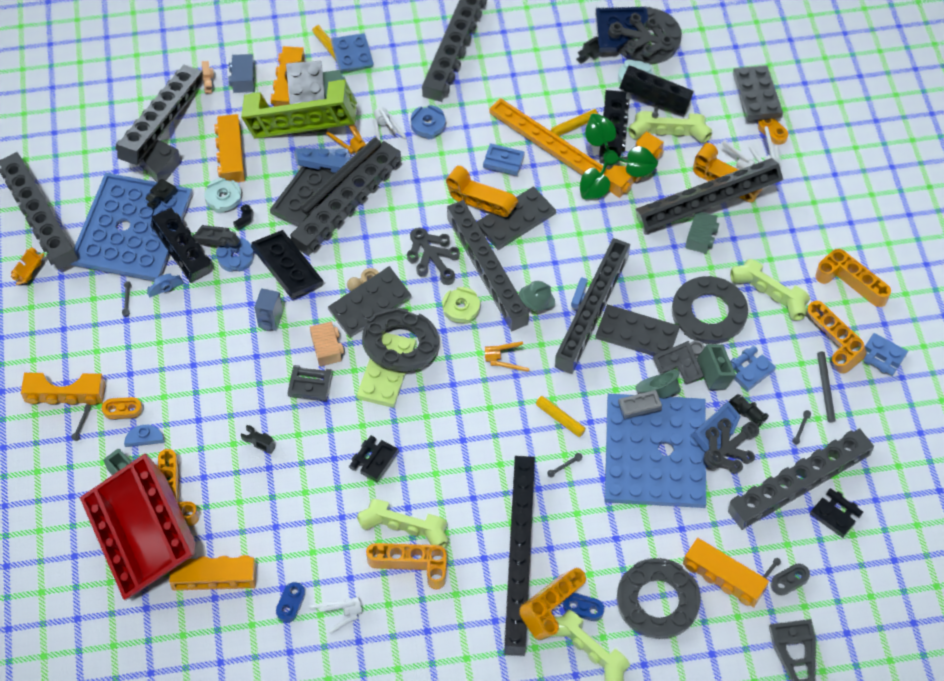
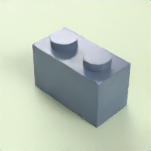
[228,54,255,93]
[254,288,283,331]

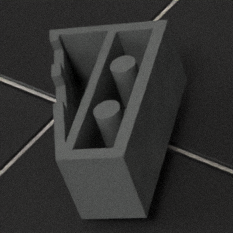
[138,140,181,182]

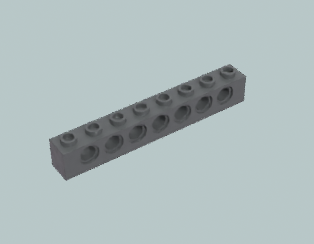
[422,0,487,102]
[115,65,203,165]
[290,141,401,256]
[0,151,78,270]
[635,158,783,231]
[447,200,529,332]
[555,238,630,374]
[728,428,874,530]

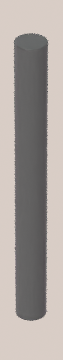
[817,351,836,423]

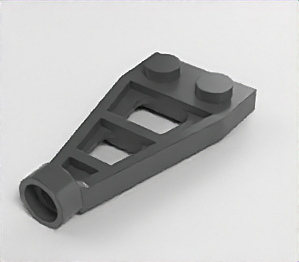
[769,619,816,681]

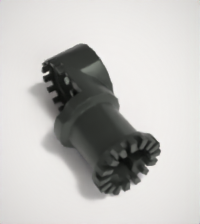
[729,394,769,427]

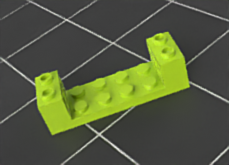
[241,79,357,139]

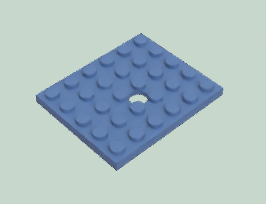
[70,172,193,281]
[605,394,706,508]

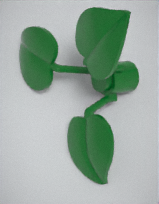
[580,113,658,200]

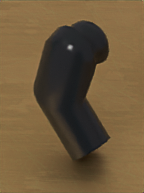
[233,204,253,230]

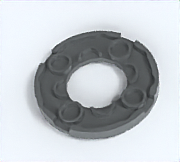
[618,7,682,64]
[672,276,748,344]
[362,308,439,372]
[617,558,701,639]

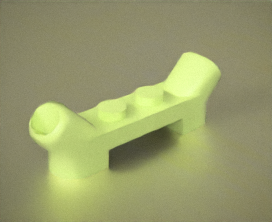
[629,111,712,143]
[730,259,810,321]
[357,499,449,548]
[550,610,630,681]

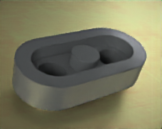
[771,563,810,595]

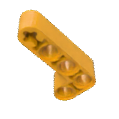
[693,143,763,202]
[446,165,518,217]
[815,249,891,307]
[807,301,867,373]
[158,449,199,527]
[366,543,447,590]
[520,568,586,640]

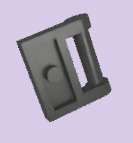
[287,365,333,401]

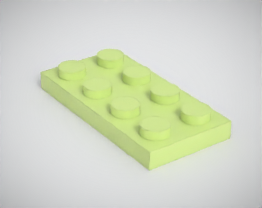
[357,332,416,408]

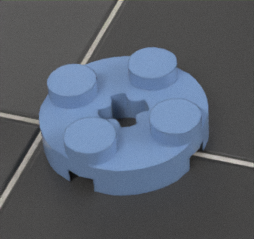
[411,105,446,139]
[216,236,254,272]

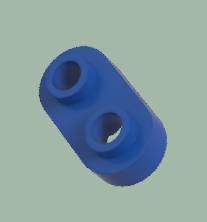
[276,582,305,623]
[563,593,604,621]

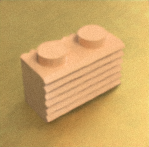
[309,321,344,366]

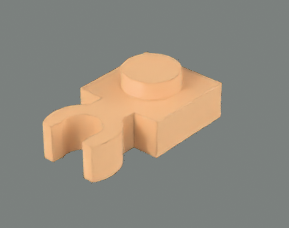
[202,61,214,93]

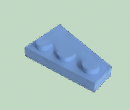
[294,148,351,173]
[691,401,741,452]

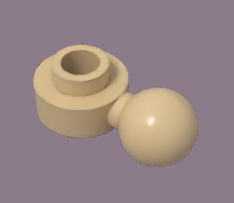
[347,268,379,291]

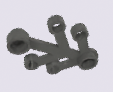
[608,13,675,57]
[407,228,460,285]
[704,418,759,473]

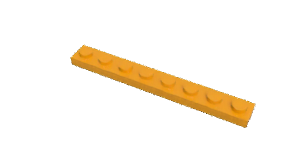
[489,98,609,175]

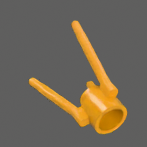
[326,125,366,154]
[485,341,530,372]

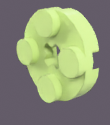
[442,287,480,324]

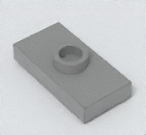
[618,390,662,419]

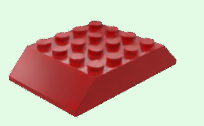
[79,453,196,601]

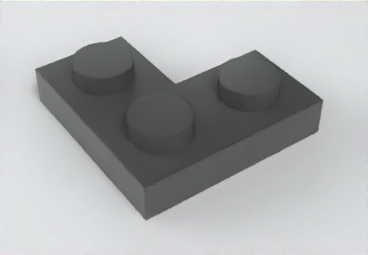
[653,341,704,384]

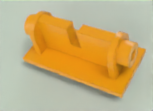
[10,247,45,285]

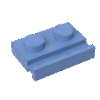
[483,143,525,176]

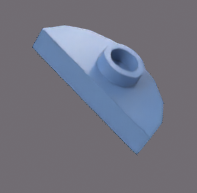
[147,274,184,298]
[571,277,588,310]
[124,425,165,447]

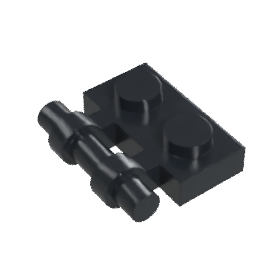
[349,435,399,483]
[810,488,864,538]

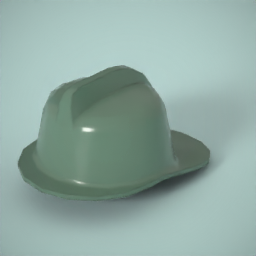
[519,281,555,311]
[636,369,681,399]

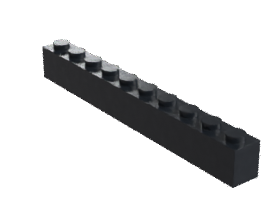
[504,456,535,656]

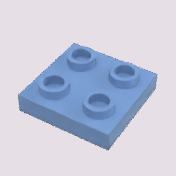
[331,33,374,72]

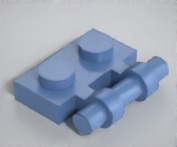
[863,333,908,376]
[730,345,776,392]

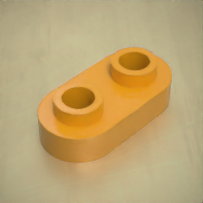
[757,118,788,145]
[102,397,142,419]

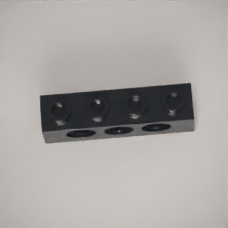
[619,65,694,115]
[599,90,630,157]
[150,208,211,283]

